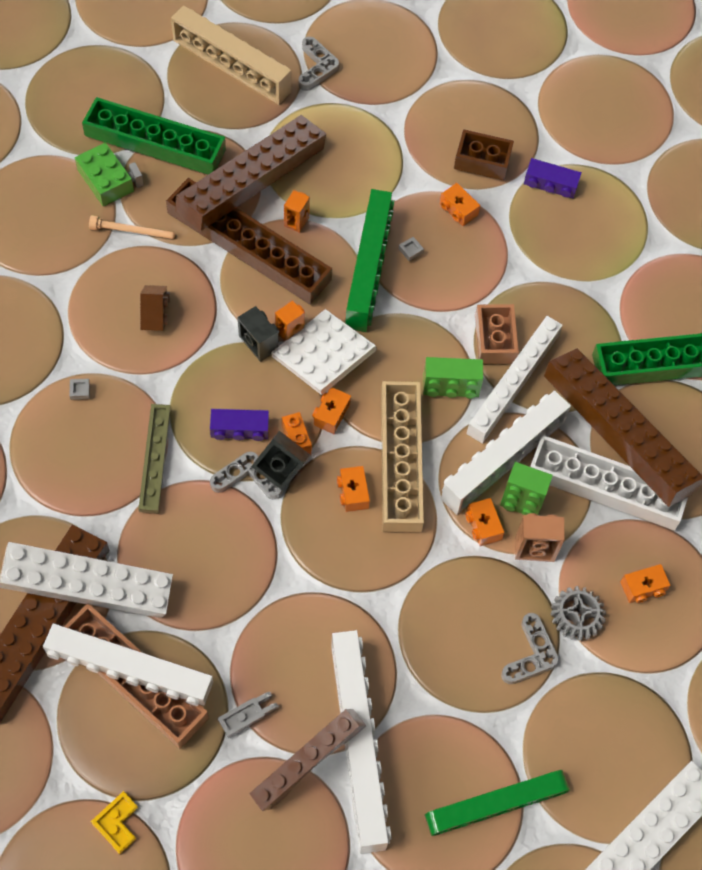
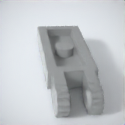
[218,692,279,738]

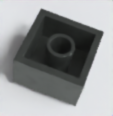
[237,306,279,362]
[251,431,310,490]

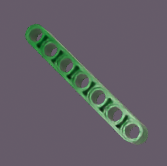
[424,770,570,836]

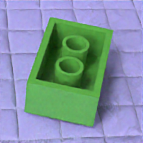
[74,142,134,207]
[423,357,483,399]
[500,462,553,515]

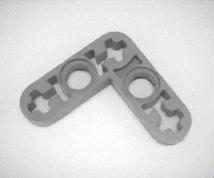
[298,37,339,91]
[210,452,282,500]
[501,613,558,685]

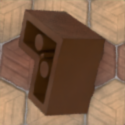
[140,285,170,331]

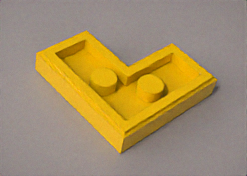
[90,791,138,854]

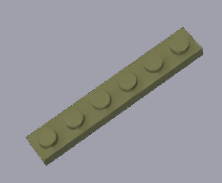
[138,404,171,513]

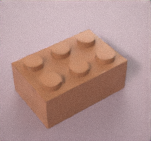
[475,304,519,364]
[515,513,564,562]

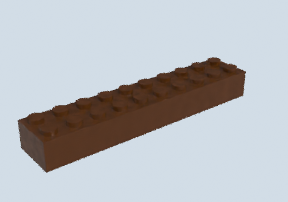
[175,115,326,231]
[166,177,332,305]
[544,348,702,507]
[0,524,110,723]

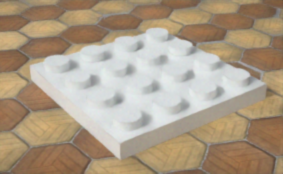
[271,309,376,395]

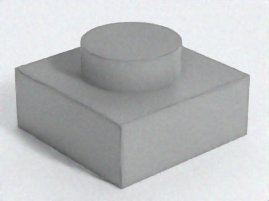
[128,162,144,188]
[398,237,424,261]
[69,379,90,400]

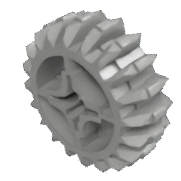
[551,586,606,641]

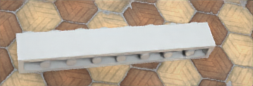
[466,316,562,444]
[43,624,213,706]

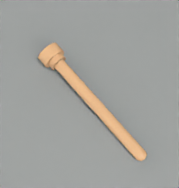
[89,215,175,239]

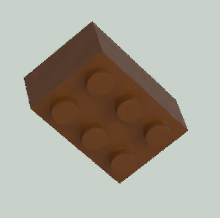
[454,129,514,181]

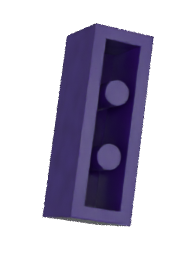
[524,158,582,199]
[210,409,269,441]

